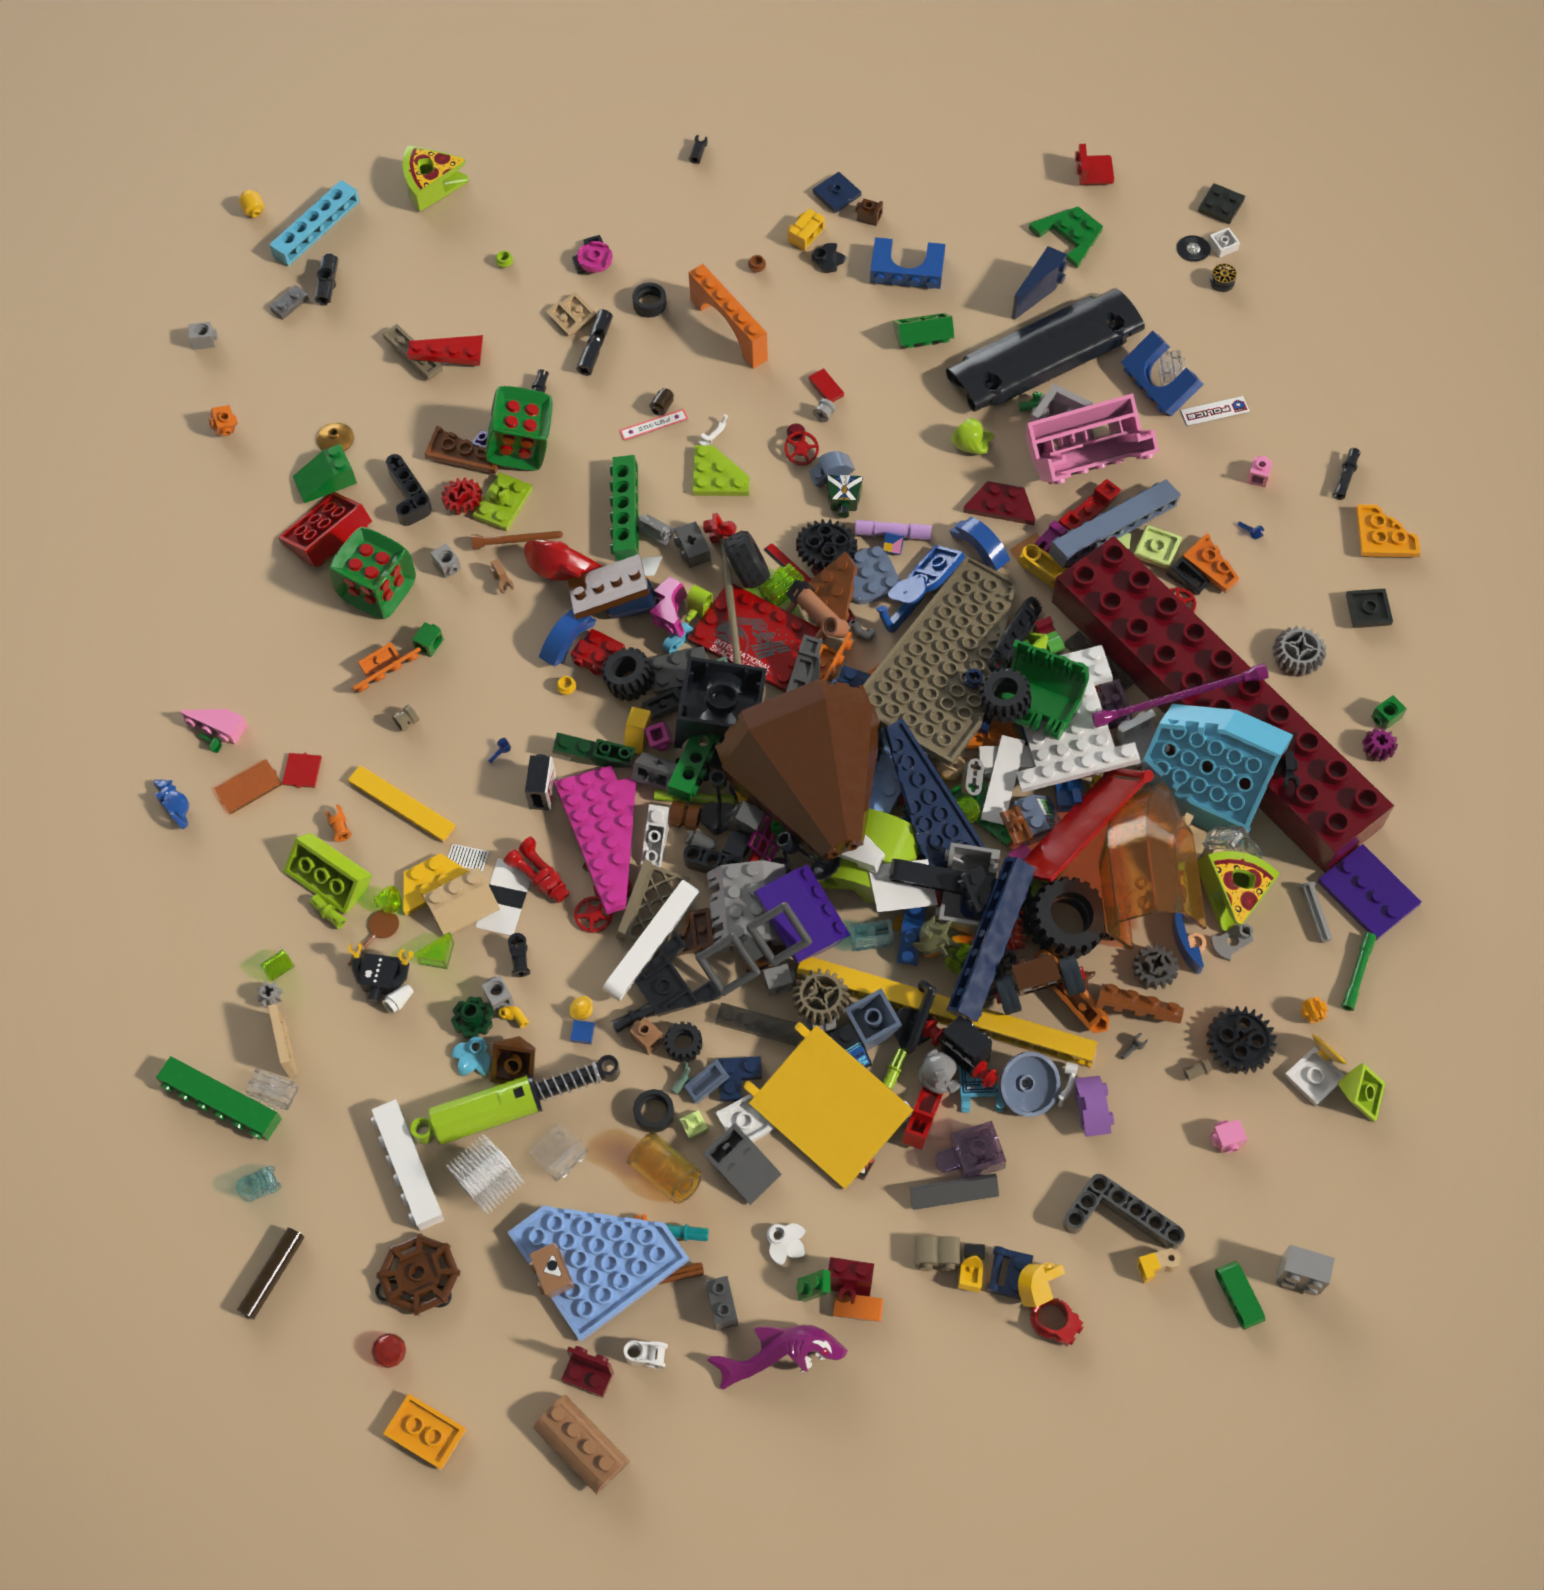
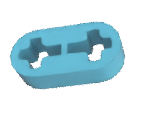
[662,622,693,654]

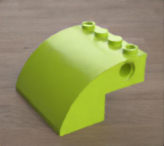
[814,809,919,903]

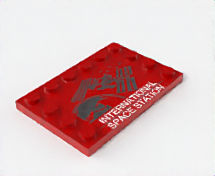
[688,583,827,693]

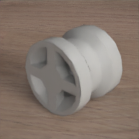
[813,398,836,422]

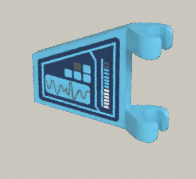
[958,1066,1005,1113]

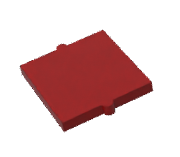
[282,752,322,788]

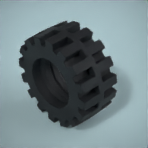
[664,1021,703,1063]

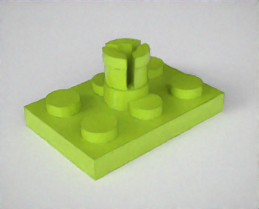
[473,472,533,532]

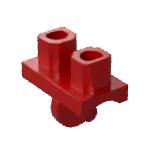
[703,513,737,544]

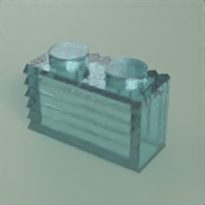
[849,918,894,952]

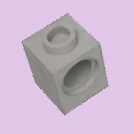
[188,322,217,350]
[430,543,461,578]
[763,964,796,997]
[482,975,514,1013]

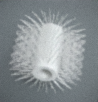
[446,1134,525,1213]

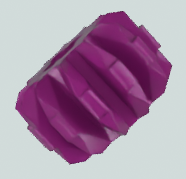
[1362,727,1398,761]

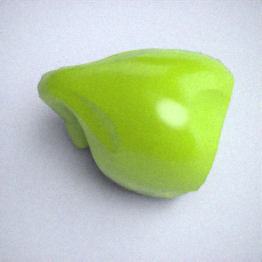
[951,418,995,455]

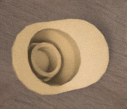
[936,756,977,781]

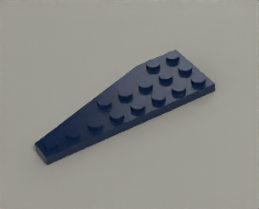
[884,718,986,868]

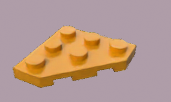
[1356,504,1420,557]

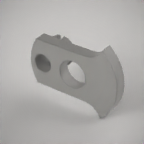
[1211,924,1253,961]

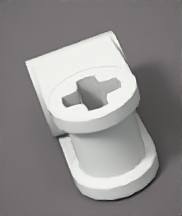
[624,1340,668,1369]

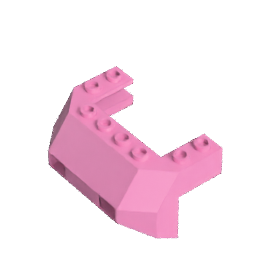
[1025,393,1159,485]

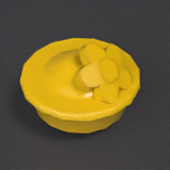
[569,996,593,1020]

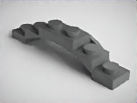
[786,634,823,692]

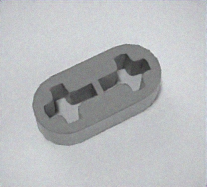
[961,758,984,797]

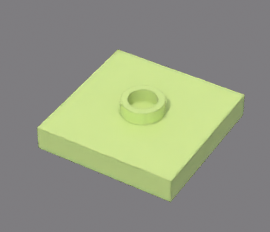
[1134,524,1182,570]

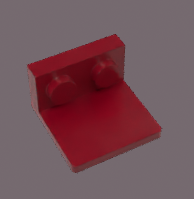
[561,1346,614,1398]

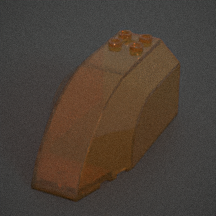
[1099,782,1207,949]

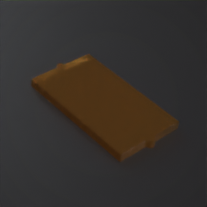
[214,759,282,814]

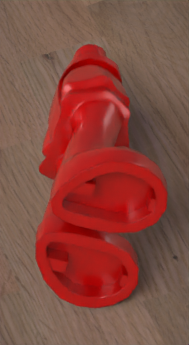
[503,836,570,903]

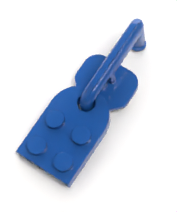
[876,545,966,633]

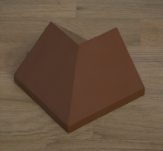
[491,1036,536,1084]

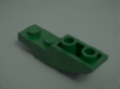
[552,732,635,768]

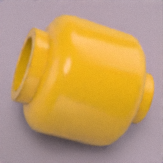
[239,190,265,218]

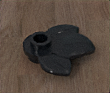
[811,243,847,272]

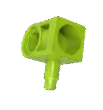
[685,585,713,623]

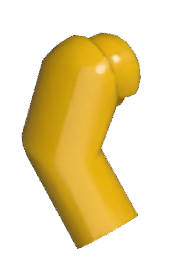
[498,1006,529,1028]

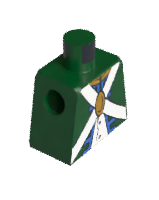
[827,475,863,518]

